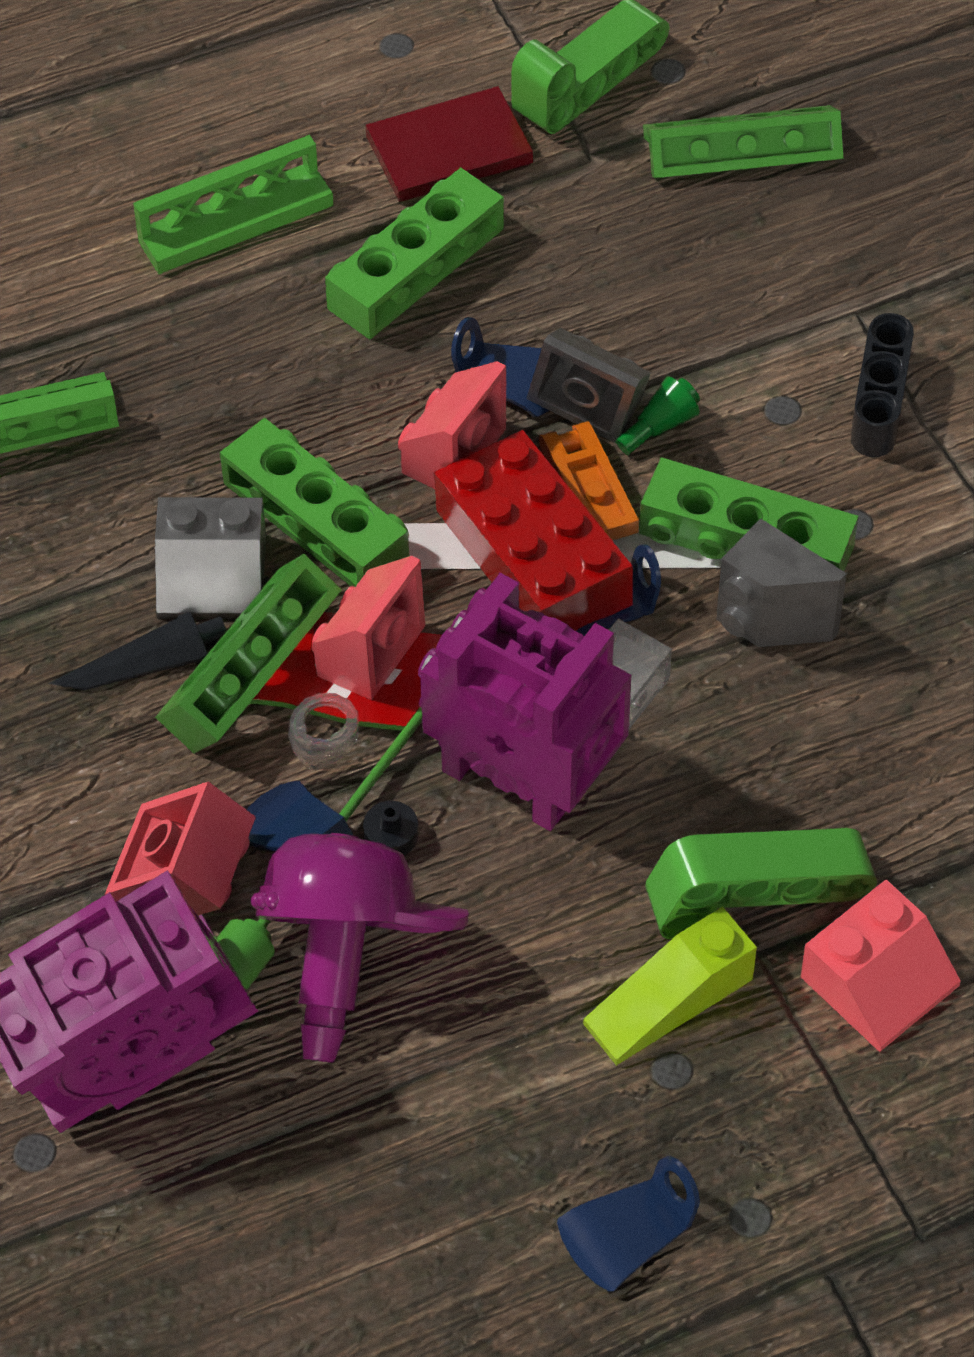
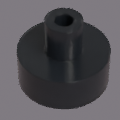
[363,801,419,855]

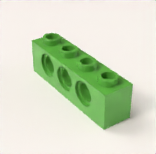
[325,167,504,340]
[220,417,410,587]
[639,457,858,571]
[155,554,342,753]

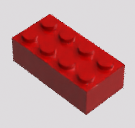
[434,430,633,631]

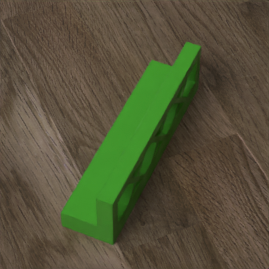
[643,105,844,178]
[133,135,333,275]
[0,372,119,454]

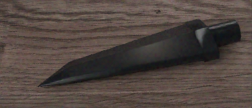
[48,611,227,690]

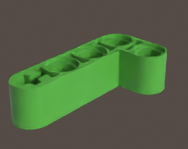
[511,0,670,134]
[645,828,878,939]

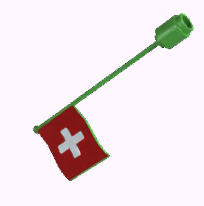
[217,612,442,990]

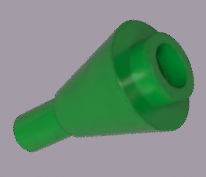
[616,376,700,456]

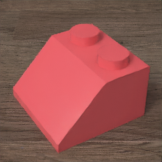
[398,361,506,489]
[311,556,425,700]
[104,781,256,916]
[801,879,961,1052]

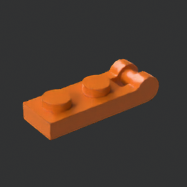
[539,421,639,541]

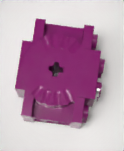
[418,573,632,832]
[0,870,258,1133]

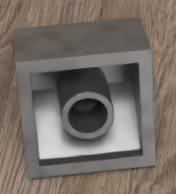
[526,328,651,443]
[155,497,266,619]
[716,518,847,647]

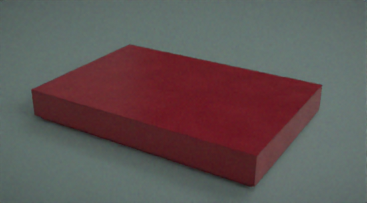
[365,86,533,202]

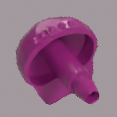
[251,833,469,1063]

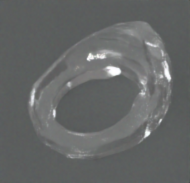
[288,693,359,770]

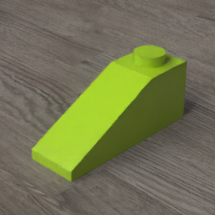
[583,906,757,1066]

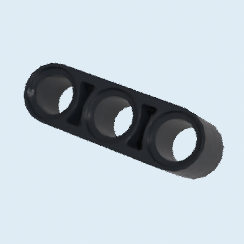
[851,313,914,457]

